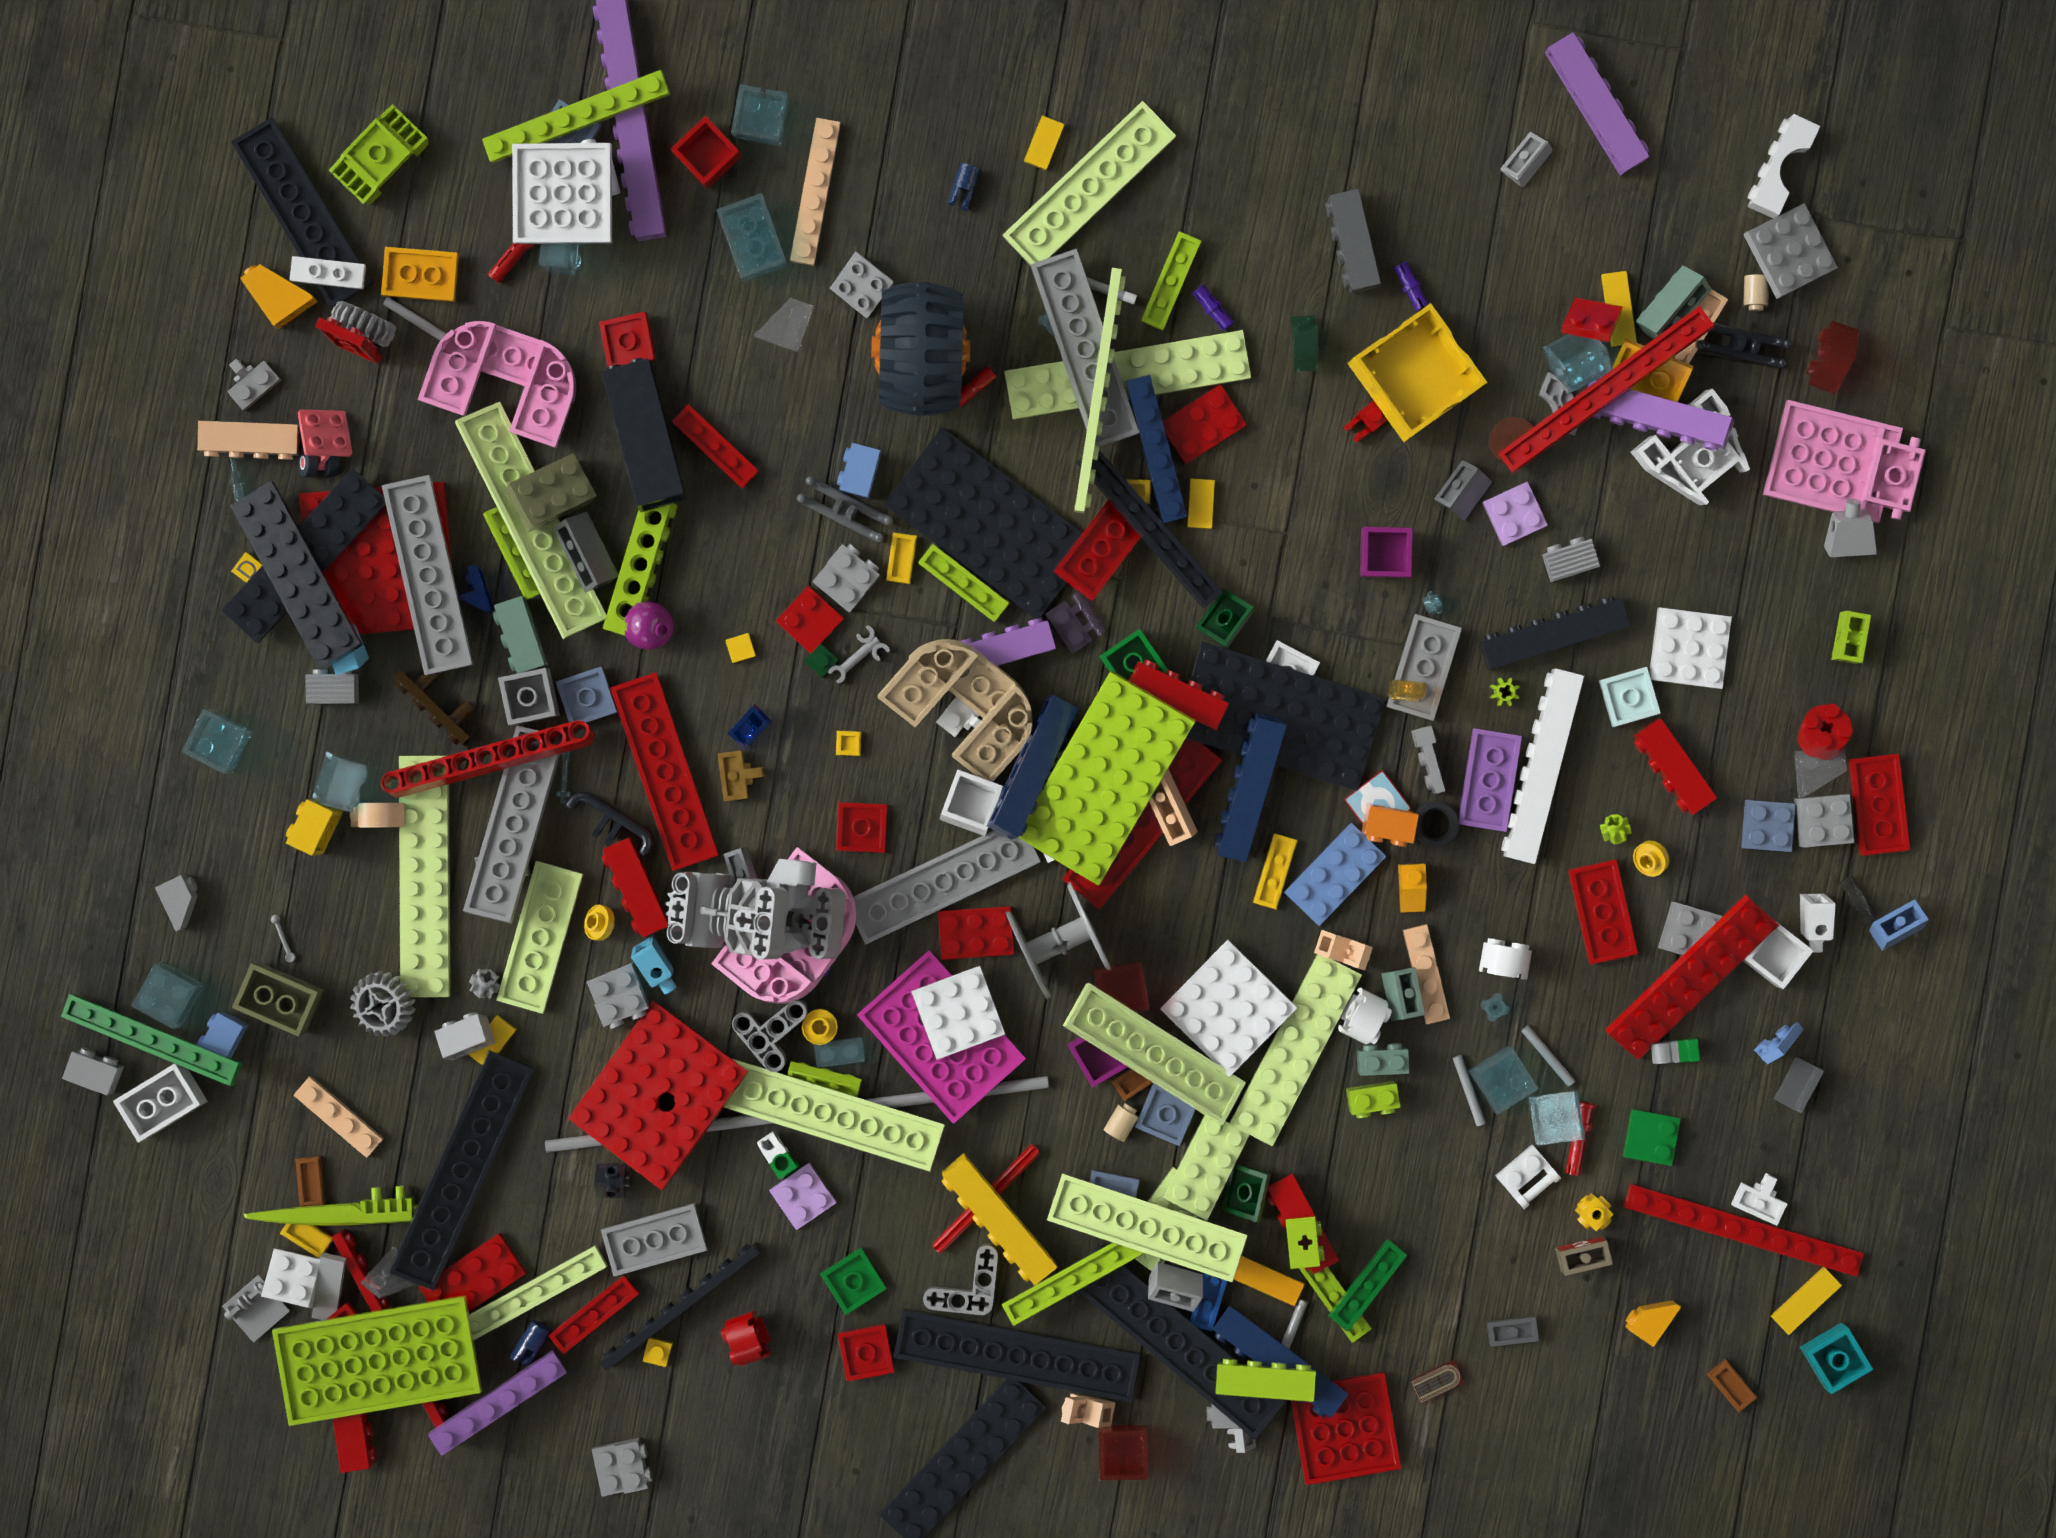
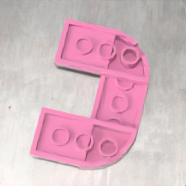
[418,321,576,448]
[712,847,856,1004]

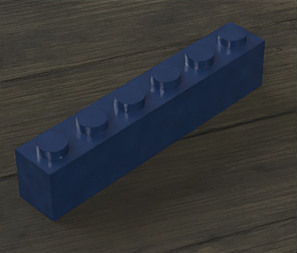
[1125,375,1187,523]
[986,695,1078,840]
[1214,712,1287,862]
[1213,1305,1348,1418]

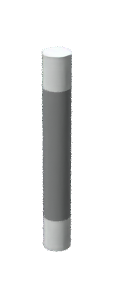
[1086,277,1137,304]

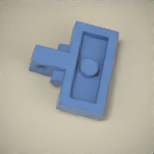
[1754,1022,1804,1064]

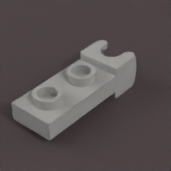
[1411,726,1445,794]

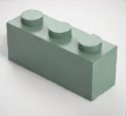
[1636,265,1712,339]
[493,596,548,674]

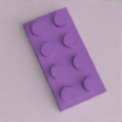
[1458,728,1522,832]

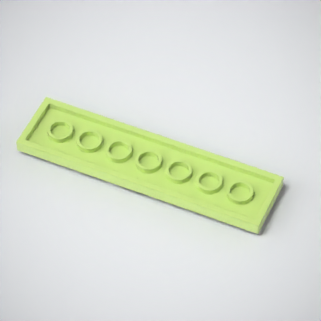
[1003,101,1176,266]
[1229,954,1362,1146]
[1063,983,1246,1125]
[1047,1174,1248,1283]

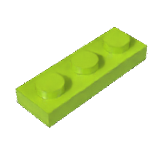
[788,1061,861,1097]

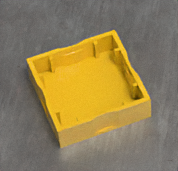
[1347,303,1487,442]

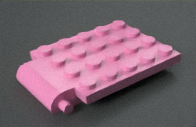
[1763,400,1926,523]

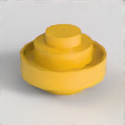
[1633,840,1669,877]
[584,905,615,941]
[802,1009,838,1045]

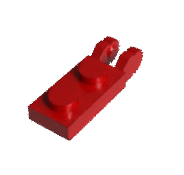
[1343,400,1387,443]

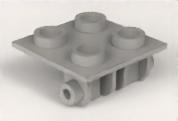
[830,251,894,318]
[222,1275,290,1343]

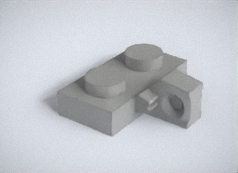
[227,359,281,411]

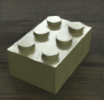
[505,453,596,533]
[232,961,324,1037]

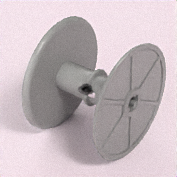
[1006,882,1111,1000]

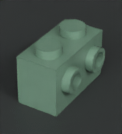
[1382,967,1425,1021]
[1357,1043,1409,1076]

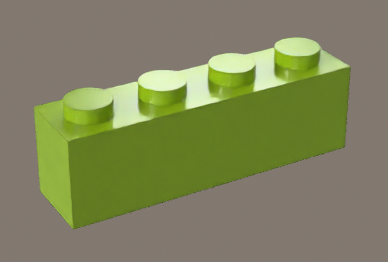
[1216,1359,1316,1402]

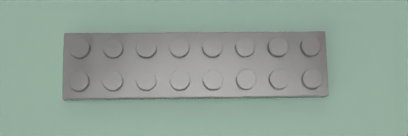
[1031,249,1139,447]
[382,475,474,675]
[463,726,563,924]
[853,831,1040,945]

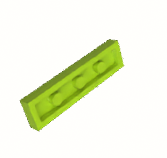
[1141,231,1201,331]
[483,507,541,601]
[918,544,1009,623]
[1299,1267,1371,1343]

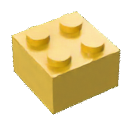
[286,799,343,856]

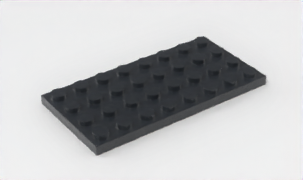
[883,427,1082,619]
[1186,641,1386,791]

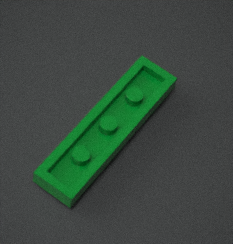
[1328,1240,1407,1332]

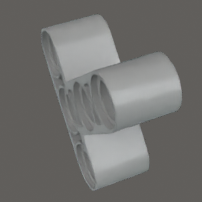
[732,999,808,1072]

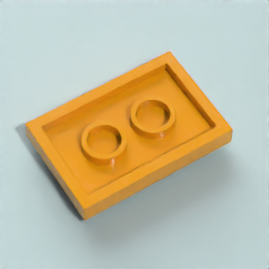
[381,247,459,302]
[1611,338,1693,402]

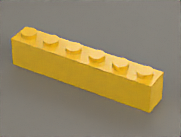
[941,1153,1057,1285]

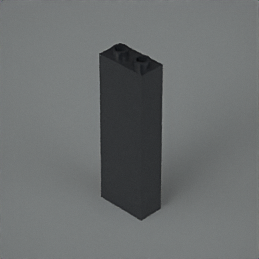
[601,358,687,513]

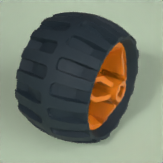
[871,282,970,416]

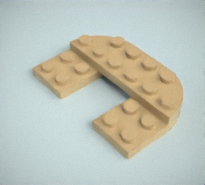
[878,639,1032,782]

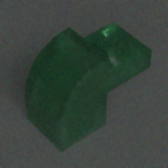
[1290,316,1319,372]

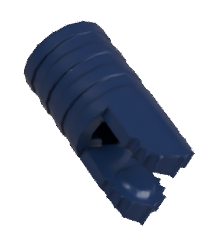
[947,163,981,212]
[510,1320,551,1366]

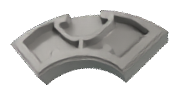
[1538,372,1577,436]

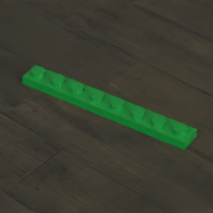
[61,994,242,1086]

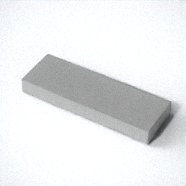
[312,1252,347,1320]

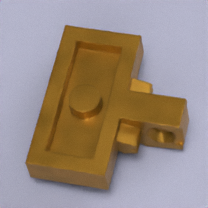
[718,750,765,801]

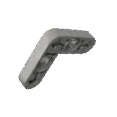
[923,1244,998,1315]

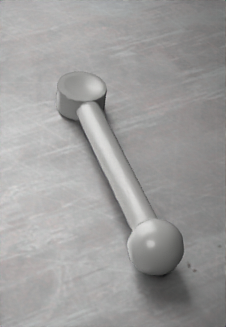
[271,914,296,962]

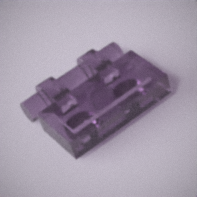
[1045,591,1106,654]

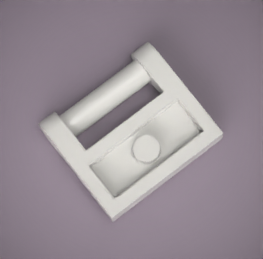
[1495,1145,1561,1209]

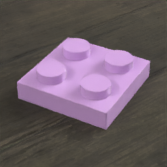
[1482,482,1547,546]
[769,1162,837,1230]

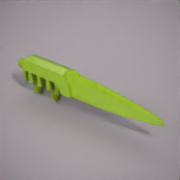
[244,1186,418,1226]

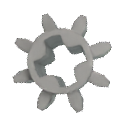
[469,969,501,999]

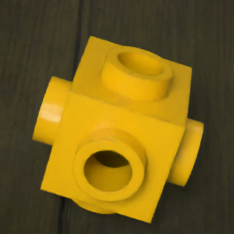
[1575,1193,1614,1231]

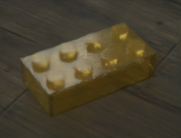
[1388,680,1426,702]

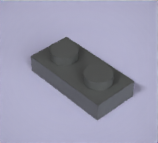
[723,846,757,885]
[1487,1315,1539,1347]

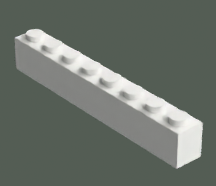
[1501,669,1584,864]

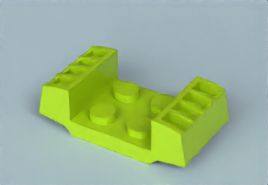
[329,104,429,205]

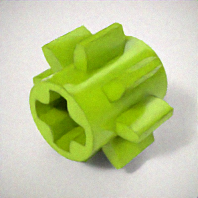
[1490,678,1519,706]
[1600,814,1632,844]

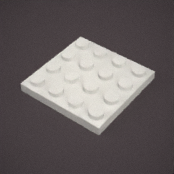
[512,143,612,244]
[1160,940,1297,1077]

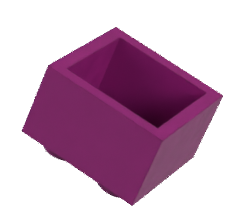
[1360,527,1412,578]
[1068,1036,1128,1087]

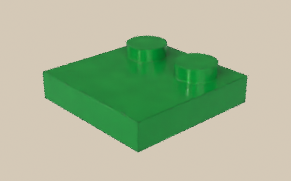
[1623,1109,1681,1166]
[820,1247,886,1315]

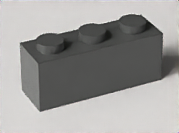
[553,512,619,593]

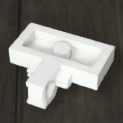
[936,697,981,737]
[1731,1173,1787,1226]

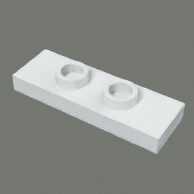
[290,256,366,290]

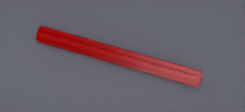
[932,1144,1040,1254]

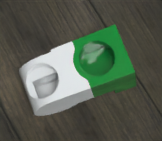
[757,1131,801,1180]

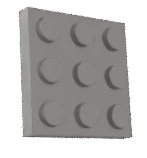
[1743,203,1838,299]

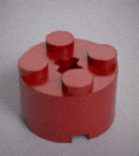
[1798,704,1853,760]
[721,1310,771,1366]

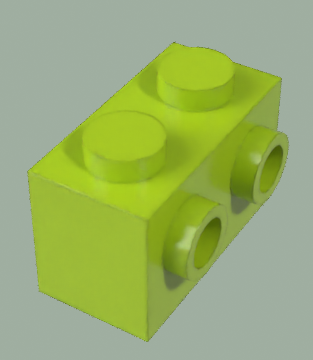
[1346,1081,1400,1118]

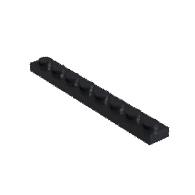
[1076,450,1223,609]
[600,1242,761,1371]

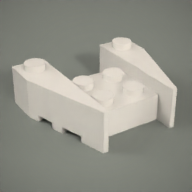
[1631,389,1750,505]

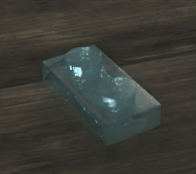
[814,1037,866,1068]

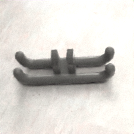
[797,476,893,543]

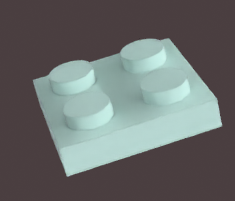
[1599,667,1660,727]

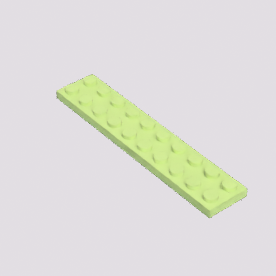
[1005,330,1251,420]
[455,402,607,639]
[399,756,450,997]
[723,1059,945,1172]

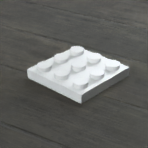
[1649,608,1732,689]
[911,966,1005,1060]

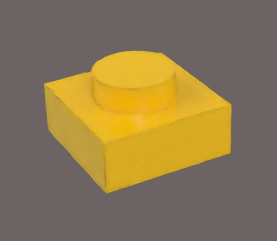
[643,1337,673,1367]

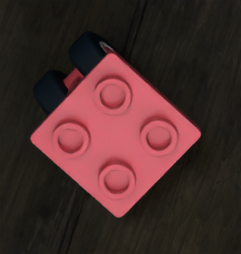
[298,409,352,478]

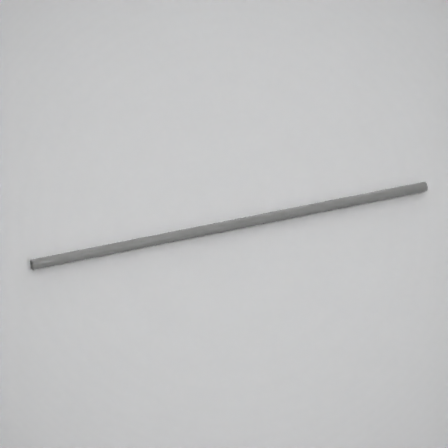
[545,1076,1049,1153]

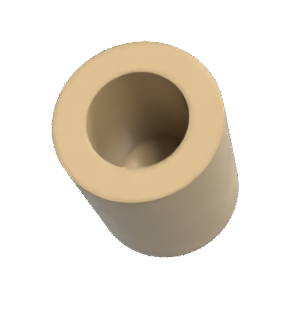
[1744,275,1769,311]
[1103,1103,1139,1142]

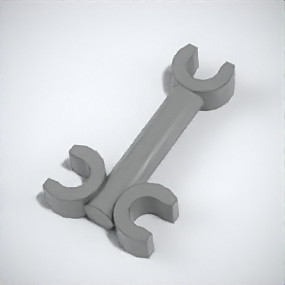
[828,626,890,684]

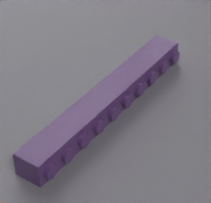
[593,0,667,241]

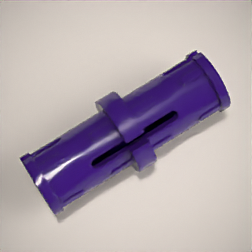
[1393,261,1429,311]
[1192,284,1235,332]

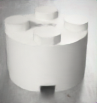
[1479,938,1532,980]
[1338,988,1392,1044]

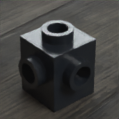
[594,1163,631,1199]

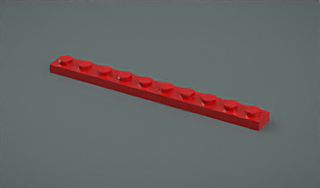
[1498,306,1715,474]
[1623,1183,1864,1277]
[332,1229,449,1428]

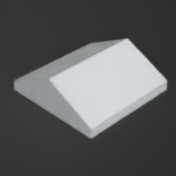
[1266,640,1320,675]

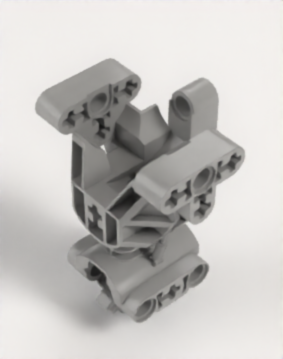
[666,859,846,960]

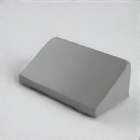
[1500,132,1553,187]

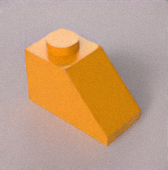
[1398,863,1427,913]
[1625,1300,1681,1347]

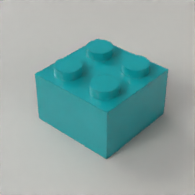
[1800,1323,1873,1394]

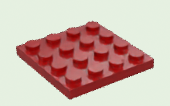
[1291,1372,1401,1485]

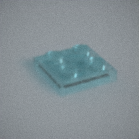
[1528,1091,1585,1146]

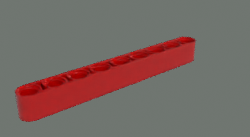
[381,720,595,798]

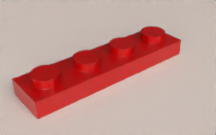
[672,404,759,489]
[548,1274,640,1354]

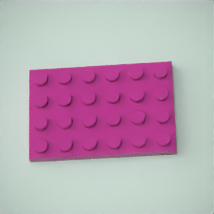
[857,950,1026,1124]

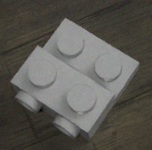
[812,544,880,613]
[587,963,649,1029]
[592,1437,653,1497]

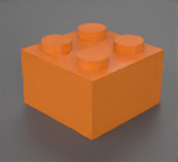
[1361,803,1419,847]

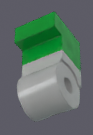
[1651,1037,1700,1064]

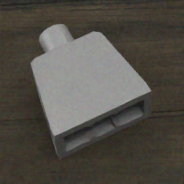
[1824,499,1876,557]

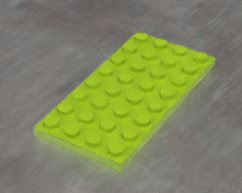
[1018,670,1196,886]
[272,1296,482,1426]

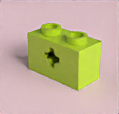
[1831,611,1871,664]
[1286,1217,1324,1269]

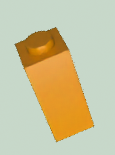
[240,264,318,329]

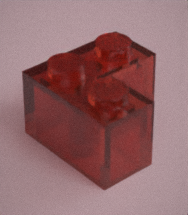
[1806,320,1859,394]

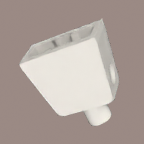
[1800,894,1835,952]

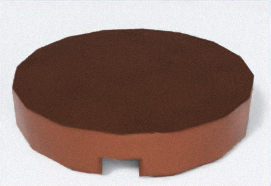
[1488,417,1533,465]

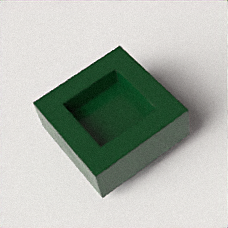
[804,644,838,678]

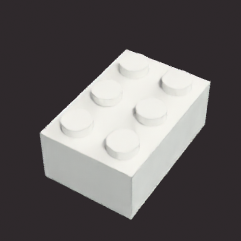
[113,1064,208,1142]

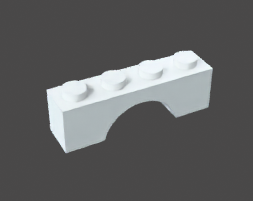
[1747,114,1820,219]

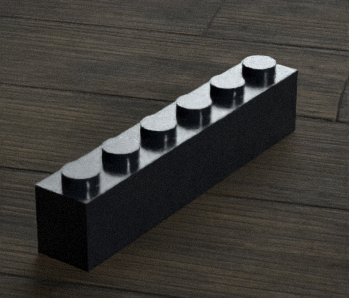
[1479,596,1630,670]

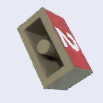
[1555,1237,1613,1276]

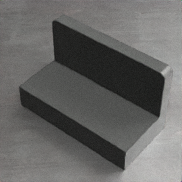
[1434,460,1492,520]
[1774,1057,1824,1113]

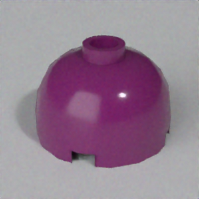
[624,601,674,650]

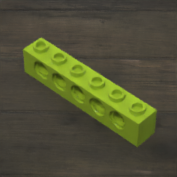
[603,503,677,635]

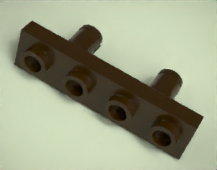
[393,670,475,747]

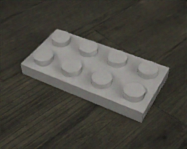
[1386,614,1462,721]
[601,1203,708,1276]

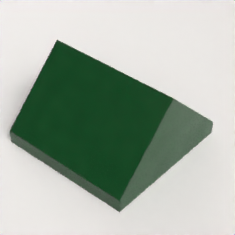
[1195,588,1256,649]
[1221,1163,1271,1223]

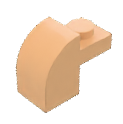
[350,803,405,827]
[1314,930,1373,970]
[1061,1393,1115,1428]

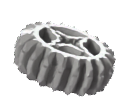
[330,301,396,347]
[350,971,415,1037]

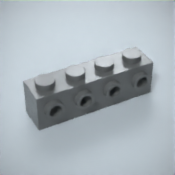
[1325,189,1381,294]

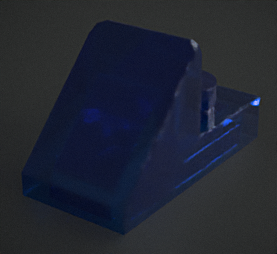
[458,565,495,613]
[728,704,772,750]

